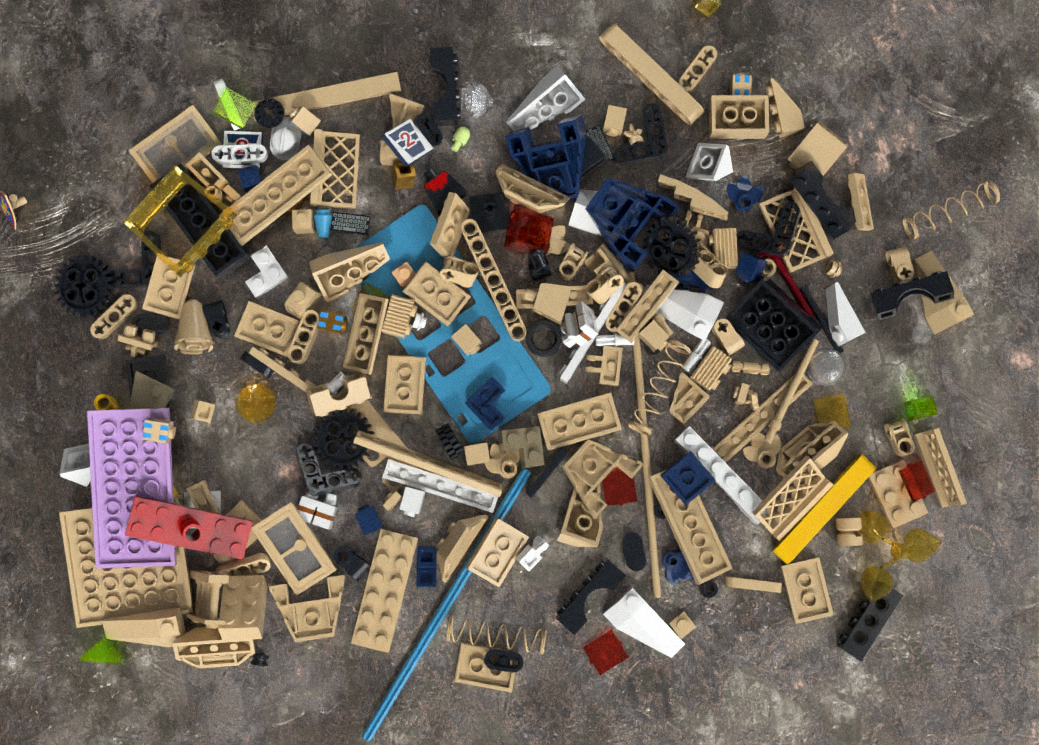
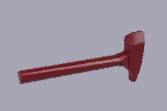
[757,239,814,317]

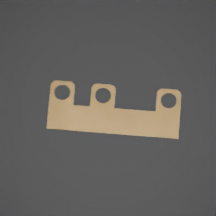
[328,399,422,492]

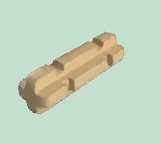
[731,361,770,375]

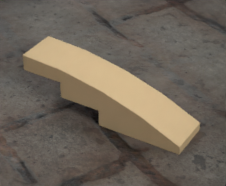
[658,174,728,221]

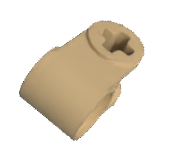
[558,243,589,281]
[885,246,914,284]
[440,256,479,288]
[585,266,624,304]
[711,319,745,356]
[884,418,915,457]

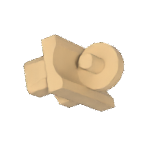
[117,324,158,358]

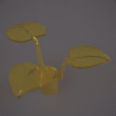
[859,511,942,602]

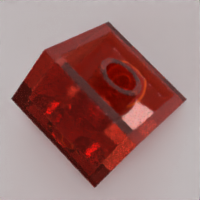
[504,206,554,255]

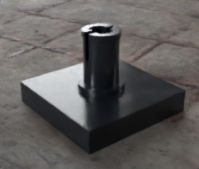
[469,192,511,234]

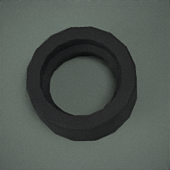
[526,320,562,357]

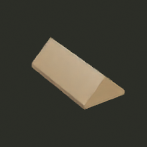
[343,293,389,375]

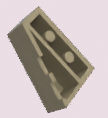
[129,371,174,409]

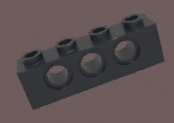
[837,581,903,662]

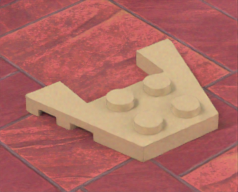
[563,439,644,519]
[269,575,346,642]

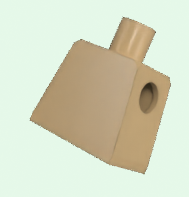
[285,282,322,321]
[524,283,572,325]

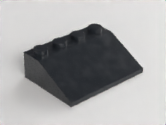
[724,275,822,372]

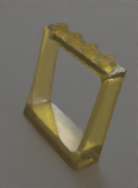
[123,165,237,278]

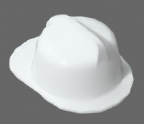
[270,117,302,161]

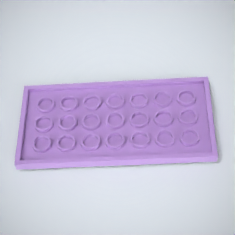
[87,408,177,568]

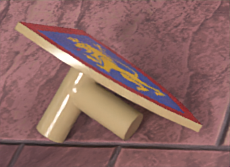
[0,191,27,230]

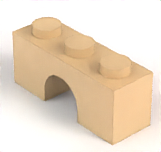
[306,372,371,416]

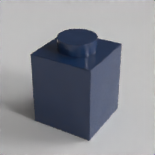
[238,165,263,193]
[734,252,767,284]
[355,504,384,536]

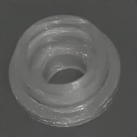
[912,324,931,344]

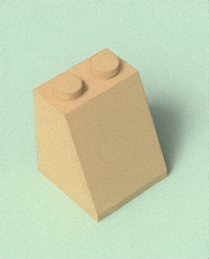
[788,121,849,176]

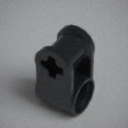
[528,250,552,281]
[202,300,231,339]
[334,546,371,581]

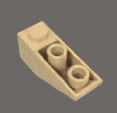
[766,78,805,138]

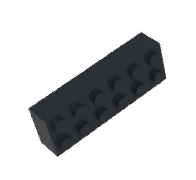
[149,163,251,280]

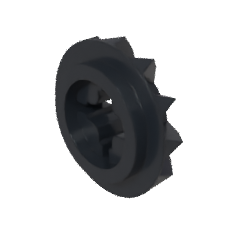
[254,98,285,128]

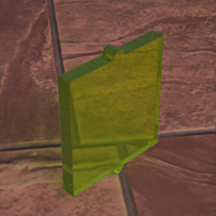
[213,88,256,129]

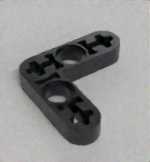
[614,103,668,165]
[736,202,801,257]
[109,231,161,289]
[296,443,362,496]

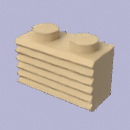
[708,228,738,269]
[382,294,418,339]
[690,346,732,392]

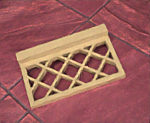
[310,129,360,209]
[759,188,834,273]
[914,428,967,508]
[752,456,833,541]

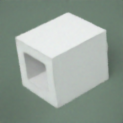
[400,487,426,517]

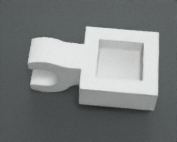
[515,535,549,571]

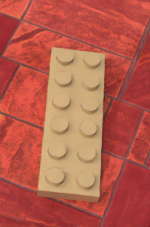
[219,145,332,246]
[648,469,733,585]
[351,529,419,653]

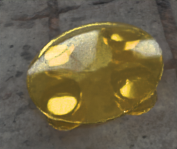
[237,384,276,422]

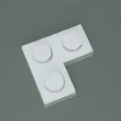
[245,246,288,298]

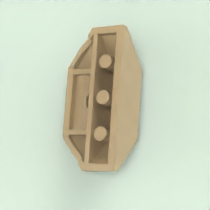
[496,164,570,214]
[776,421,848,484]
[436,515,489,583]
[172,626,255,668]

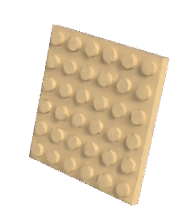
[59,496,195,628]

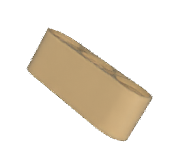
[684,241,728,288]
[287,310,320,365]

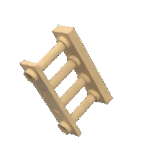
[186,570,229,628]

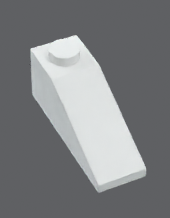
[825,282,866,347]

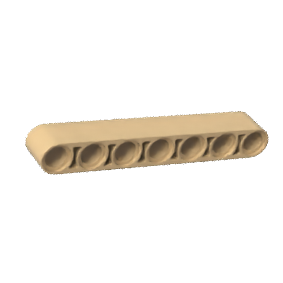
[599,23,704,125]
[461,219,526,342]

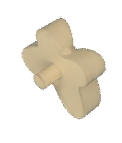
[745,389,759,410]

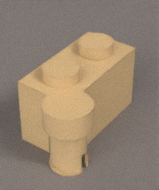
[186,152,230,205]

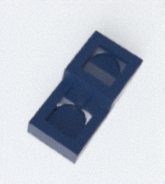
[416,546,437,588]

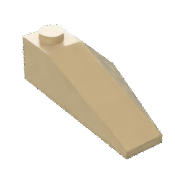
[309,242,390,302]
[914,251,974,335]
[557,484,603,547]
[102,607,186,647]

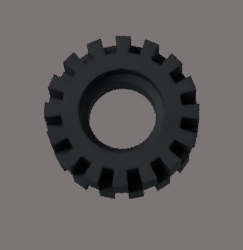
[435,423,465,461]

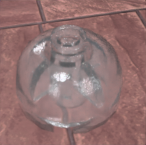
[460,81,493,120]
[806,348,846,386]

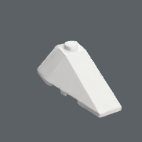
[506,65,585,131]
[644,284,724,341]
[603,587,685,658]

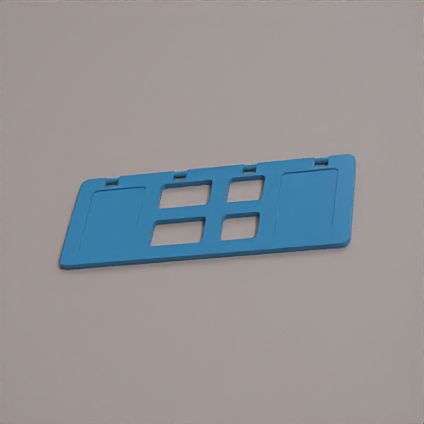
[355,205,551,444]

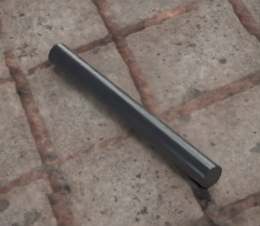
[799,285,844,355]

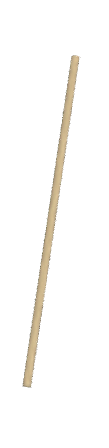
[628,272,661,598]

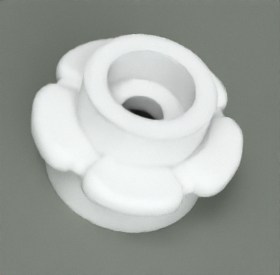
[412,312,427,331]

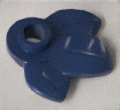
[727,175,763,212]
[662,550,694,586]

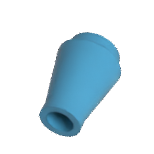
[313,210,332,237]

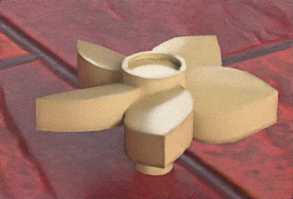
[623,124,644,145]

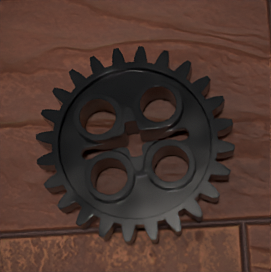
[643,216,702,278]
[54,255,116,317]
[312,408,375,470]

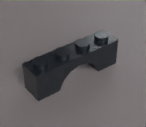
[430,47,461,127]
[789,161,856,239]
[870,271,954,321]
[556,560,626,635]

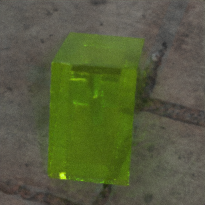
[904,396,938,421]
[80,638,125,664]

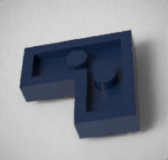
[465,377,506,431]

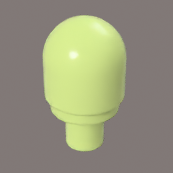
[451,127,470,152]

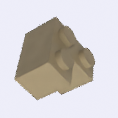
[498,426,544,469]

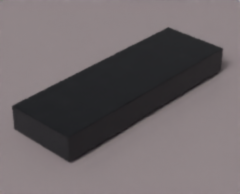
[526,448,568,498]

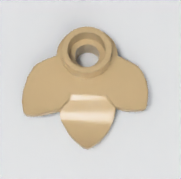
[535,222,571,256]
[743,433,781,468]
[484,444,520,479]

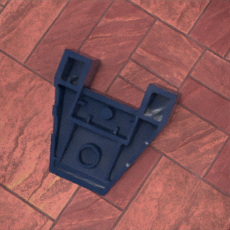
[505,115,587,199]
[585,178,681,272]

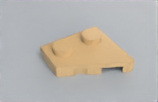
[390,94,425,129]
[669,372,710,425]

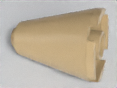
[174,299,213,355]

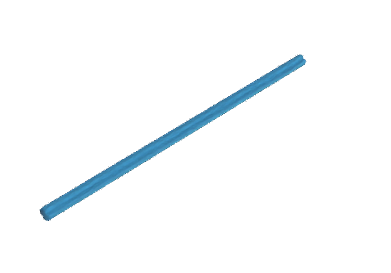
[362,468,531,741]

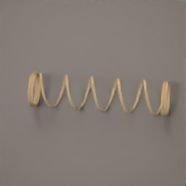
[903,180,1000,240]
[628,340,691,436]
[446,616,546,655]

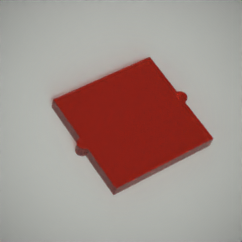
[899,460,935,502]
[602,469,637,506]
[583,629,629,676]

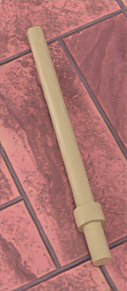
[599,244,674,336]
[764,339,819,444]

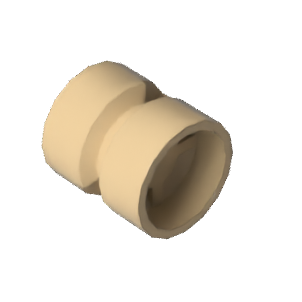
[836,518,863,546]

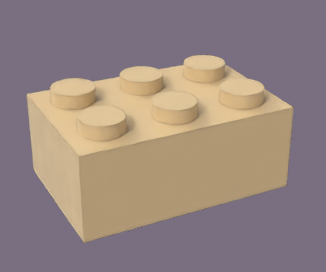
[708,95,769,139]
[218,575,268,640]

